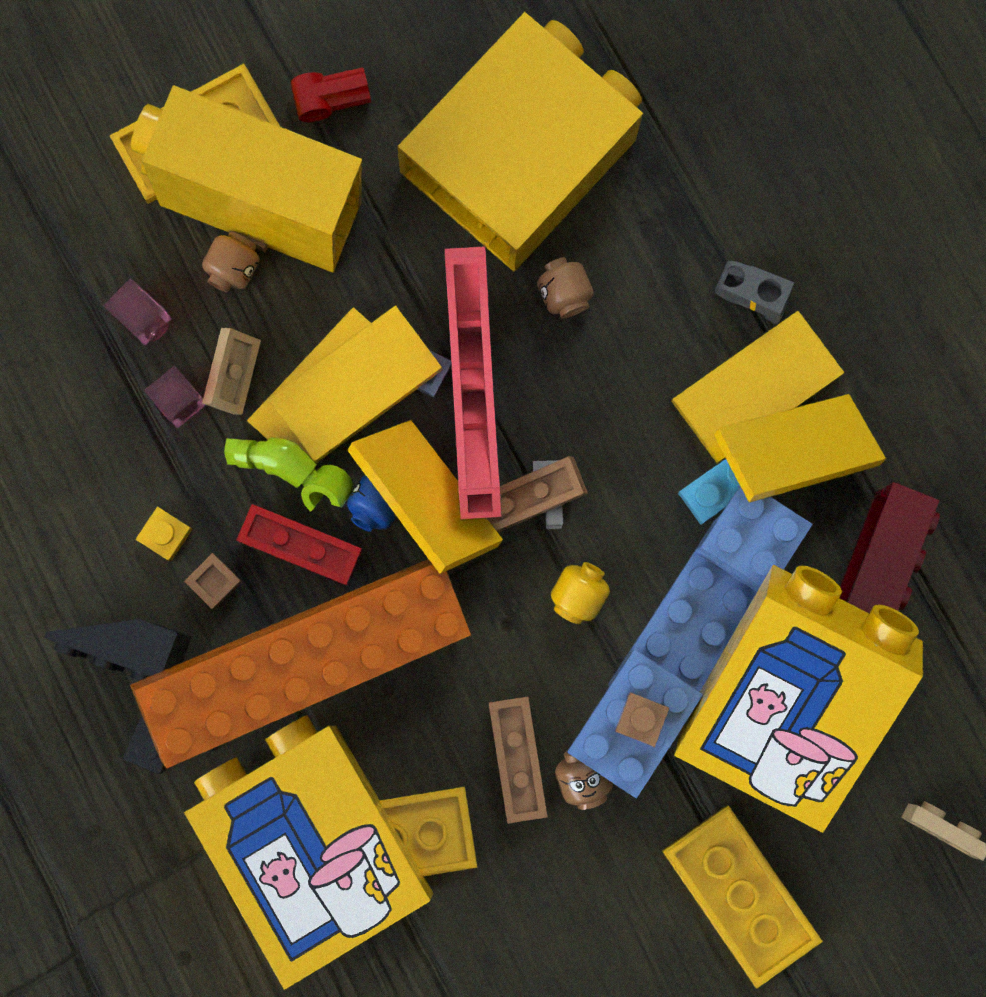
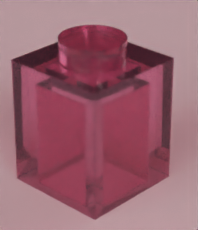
[104,278,171,345]
[144,365,205,428]

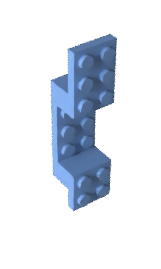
[567,486,813,799]

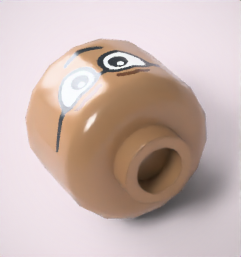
[202,232,260,293]
[537,257,594,319]
[555,750,613,810]

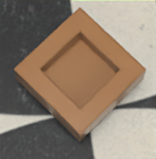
[184,553,242,610]
[615,692,669,747]

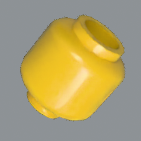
[551,562,610,624]

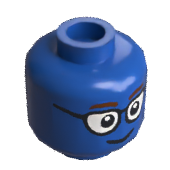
[347,475,397,532]

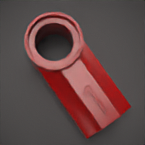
[290,67,371,122]

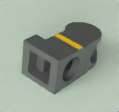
[714,261,794,324]

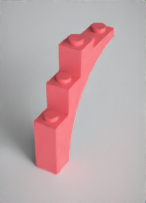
[445,247,501,519]

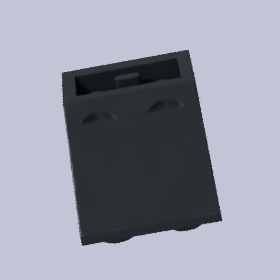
[44,619,192,681]

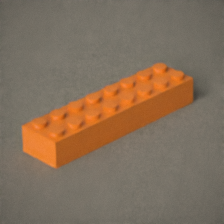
[130,559,471,769]

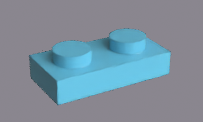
[678,459,740,525]

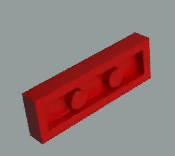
[236,504,362,586]

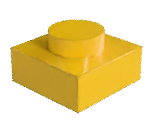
[135,506,193,562]

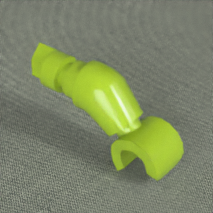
[224,437,354,512]

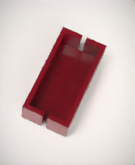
[839,482,940,613]

